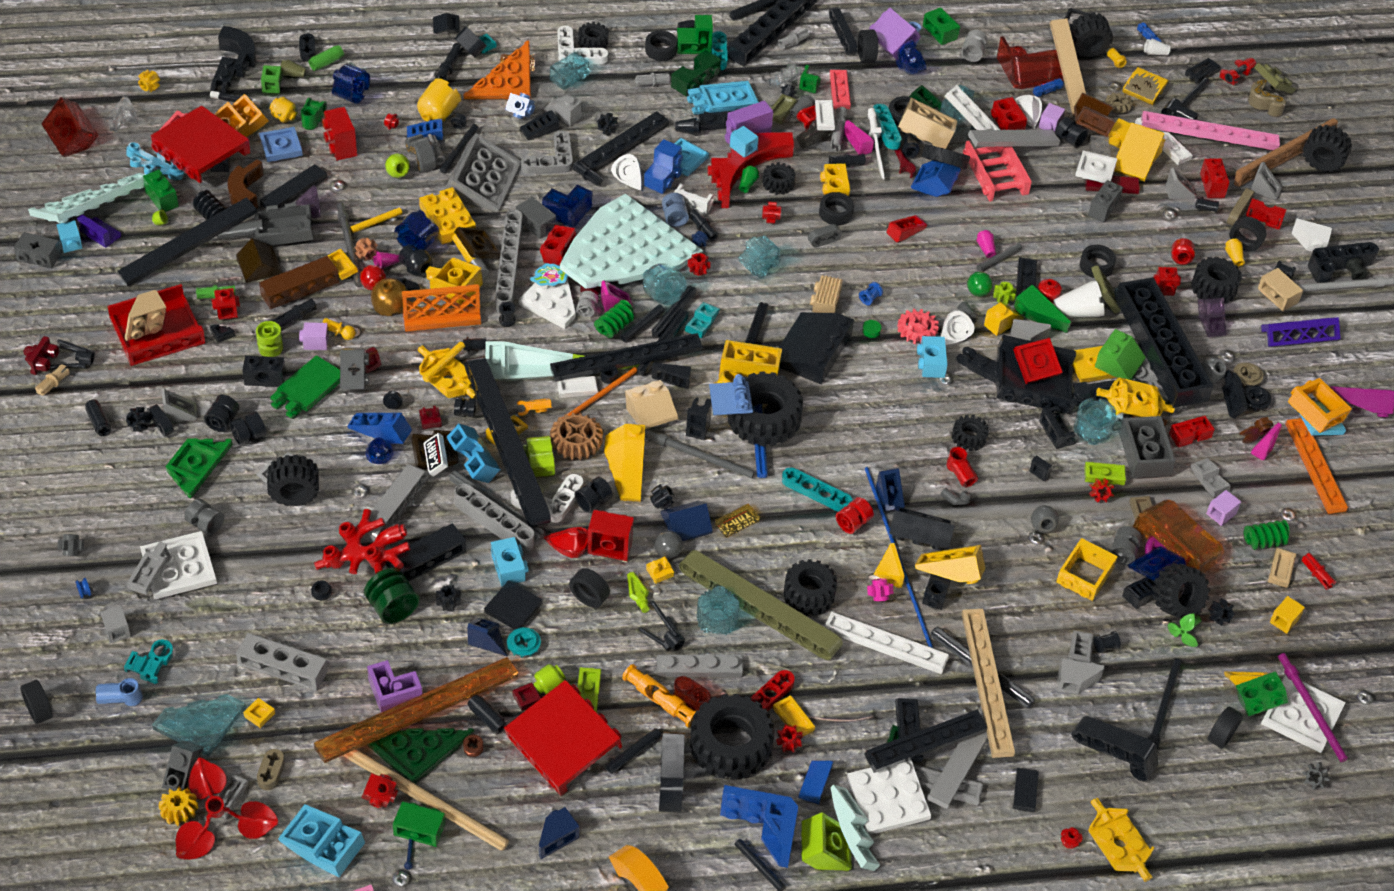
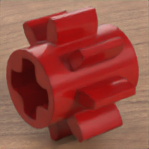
[762,202,781,223]
[687,253,711,276]
[1089,478,1114,503]
[776,725,803,753]

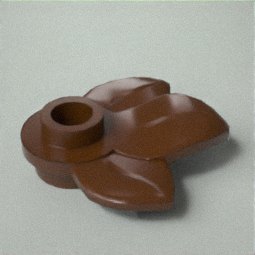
[1240,417,1273,444]

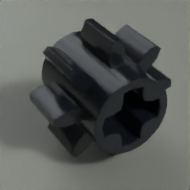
[597,113,619,135]
[126,407,151,431]
[650,484,675,510]
[436,585,461,611]
[1208,598,1235,626]

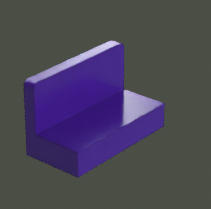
[77,214,121,248]

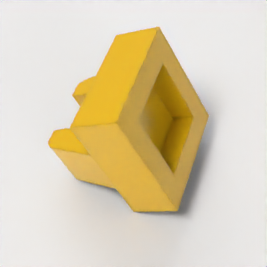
[646,556,674,584]

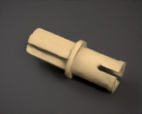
[35,364,70,396]

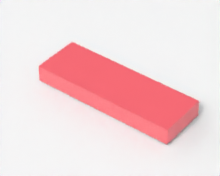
[829,70,851,109]

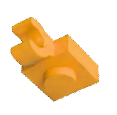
[516,398,552,416]

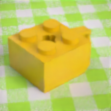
[426,258,483,304]

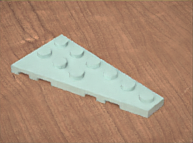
[28,173,146,223]

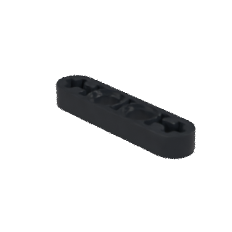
[829,7,857,55]

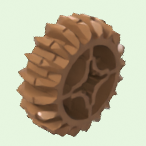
[550,412,603,461]

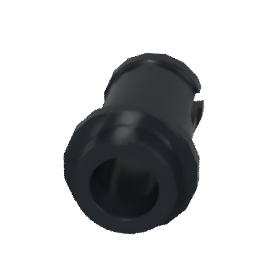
[1195,197,1219,212]
[463,337,487,352]

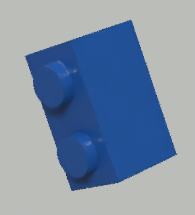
[911,160,961,197]

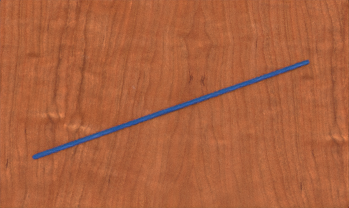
[865,467,934,649]

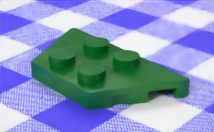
[165,438,233,499]

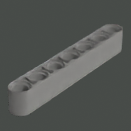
[495,209,522,313]

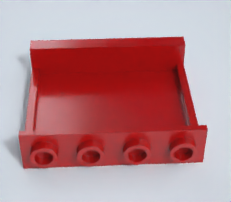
[151,105,251,183]
[107,284,205,366]
[504,680,622,796]

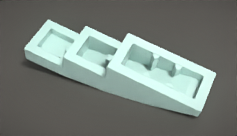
[831,785,880,871]

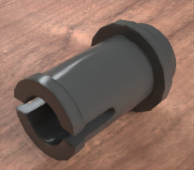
[958,302,978,324]

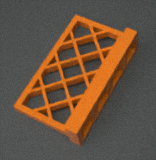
[402,284,481,332]

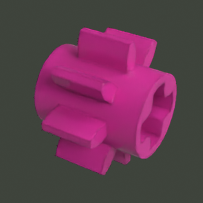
[867,578,894,601]

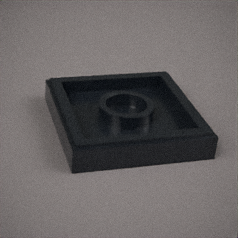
[484,580,543,630]

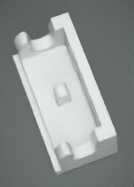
[674,183,714,216]

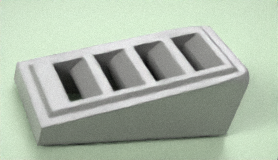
[1068,630,1094,663]

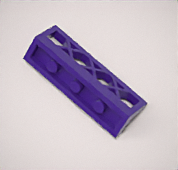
[1261,317,1341,347]

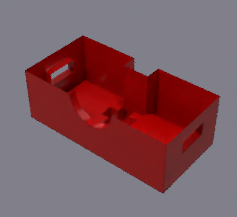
[1246,198,1287,230]
[1169,416,1215,447]

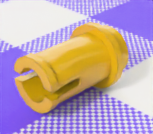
[1107,48,1127,68]

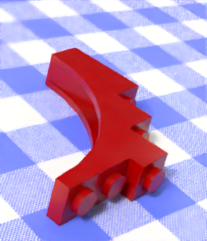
[707,132,794,208]

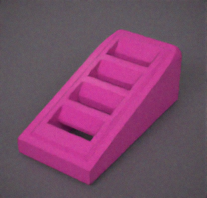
[843,120,874,155]
[1251,422,1282,460]

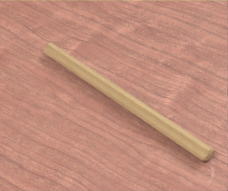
[341,745,509,850]

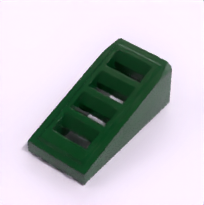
[909,85,947,112]

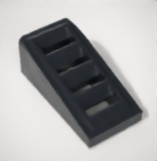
[520,110,559,140]
[652,363,691,389]
[1122,575,1156,609]

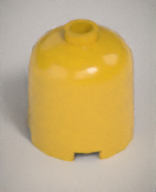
[417,78,461,122]

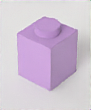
[1039,103,1065,133]
[299,322,329,350]
[1206,490,1241,526]

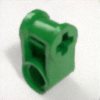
[301,98,327,130]

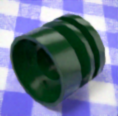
[364,568,420,624]

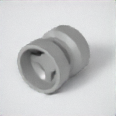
[576,291,599,317]

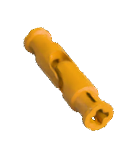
[622,664,697,728]

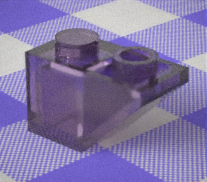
[1198,297,1226,337]

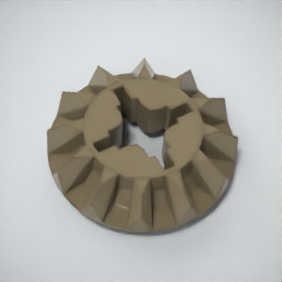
[1105,92,1133,113]
[1233,363,1263,387]

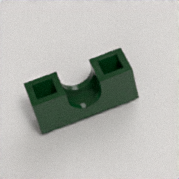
[671,50,721,97]

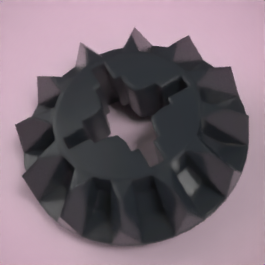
[1243,386,1272,411]

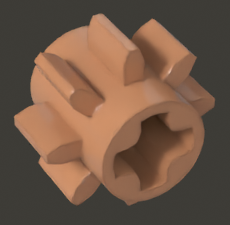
[355,237,378,261]

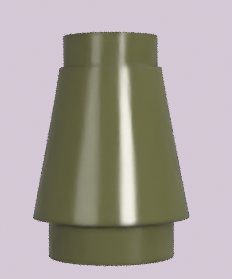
[280,59,306,78]

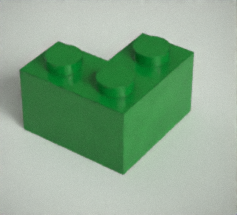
[677,15,713,54]

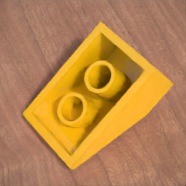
[915,545,985,584]

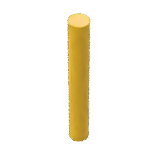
[350,207,402,233]
[422,341,465,382]

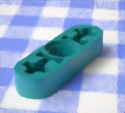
[711,31,728,70]

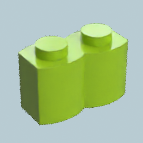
[523,436,555,477]

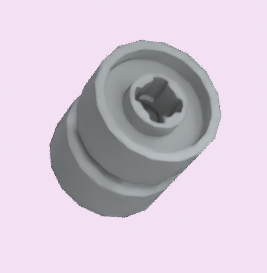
[961,30,988,62]

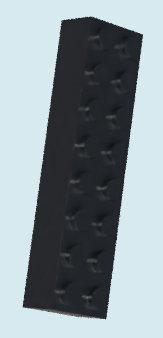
[1115,277,1214,408]

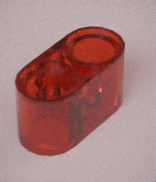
[673,676,711,711]

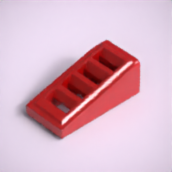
[887,215,927,242]

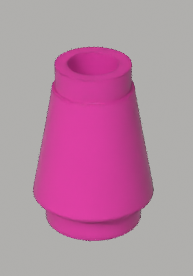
[976,230,996,258]

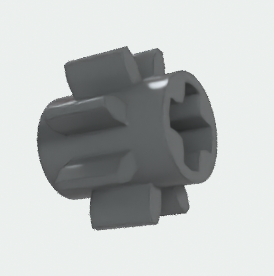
[57,534,84,556]
[1302,762,1332,790]

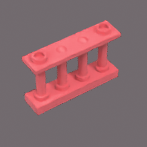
[963,141,1032,202]

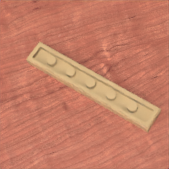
[1050,19,1086,116]

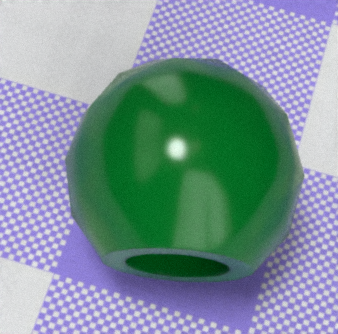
[967,271,993,297]

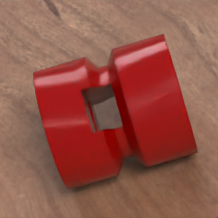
[835,497,874,534]

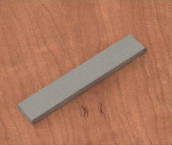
[968,130,1061,147]
[927,706,988,809]

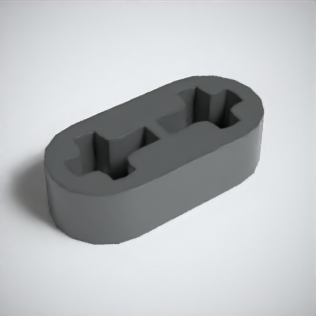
[808,224,842,247]

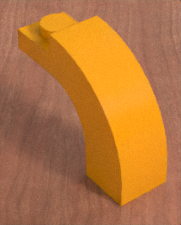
[608,845,669,891]

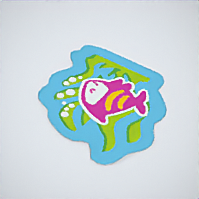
[530,263,568,286]

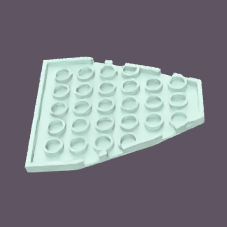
[560,194,703,289]

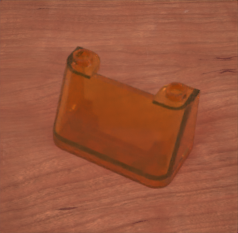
[1132,499,1224,573]

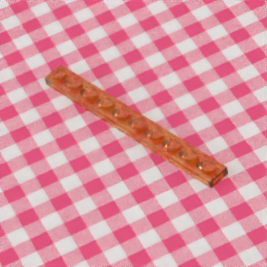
[314,657,518,763]

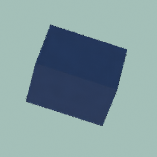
[660,501,713,541]

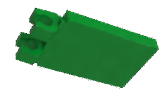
[270,355,340,419]

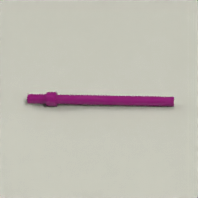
[1278,653,1348,762]

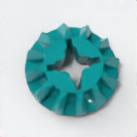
[507,627,541,658]

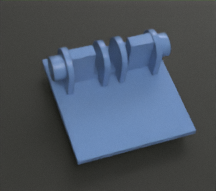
[709,374,753,415]

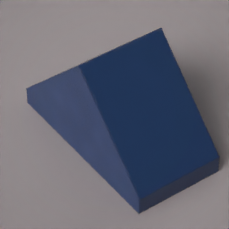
[876,468,905,511]

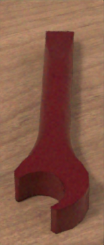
[894,148,916,178]

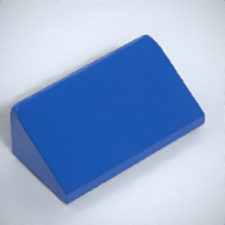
[798,761,833,805]

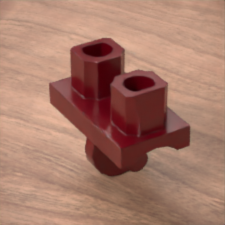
[23,336,60,375]

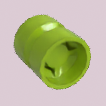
[256,321,283,357]

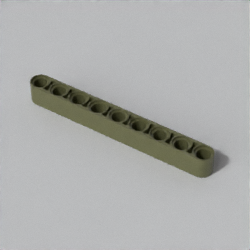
[679,550,843,661]

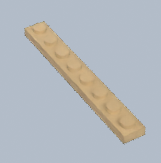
[962,609,1015,758]

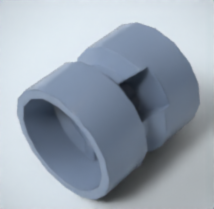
[662,193,689,227]

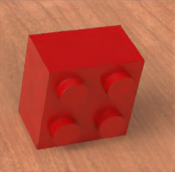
[322,106,357,161]
[587,510,634,561]

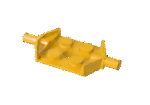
[418,345,477,399]
[1096,377,1175,417]
[1088,798,1154,882]

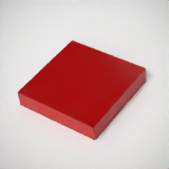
[1013,338,1063,384]

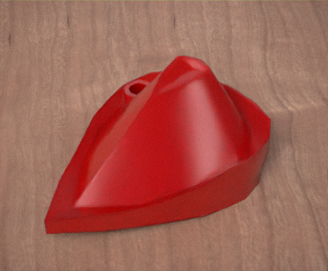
[544,527,588,558]

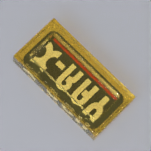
[715,503,760,538]

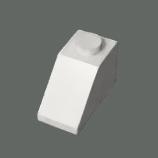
[1292,218,1332,251]

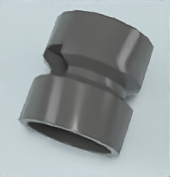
[184,499,224,536]
[1110,526,1142,565]

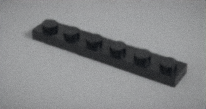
[580,111,669,172]
[864,709,987,773]

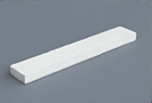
[824,611,949,674]

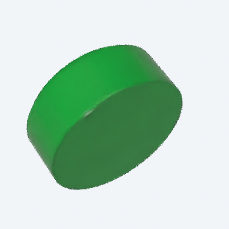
[862,320,881,338]

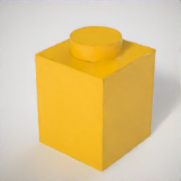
[1270,596,1305,634]

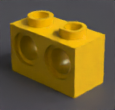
[820,164,850,196]

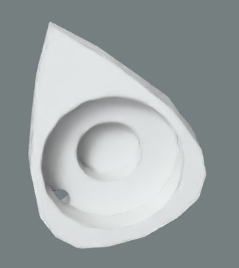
[1015,95,1042,129]
[612,153,642,190]
[941,310,975,345]

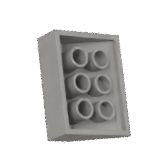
[445,133,521,212]

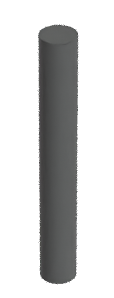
[976,243,1022,272]

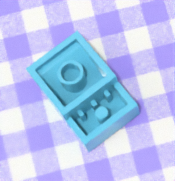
[278,804,365,877]

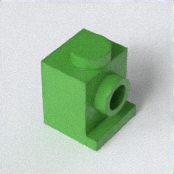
[261,65,282,93]

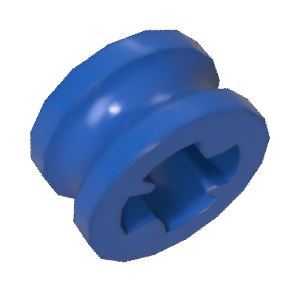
[75,578,92,599]

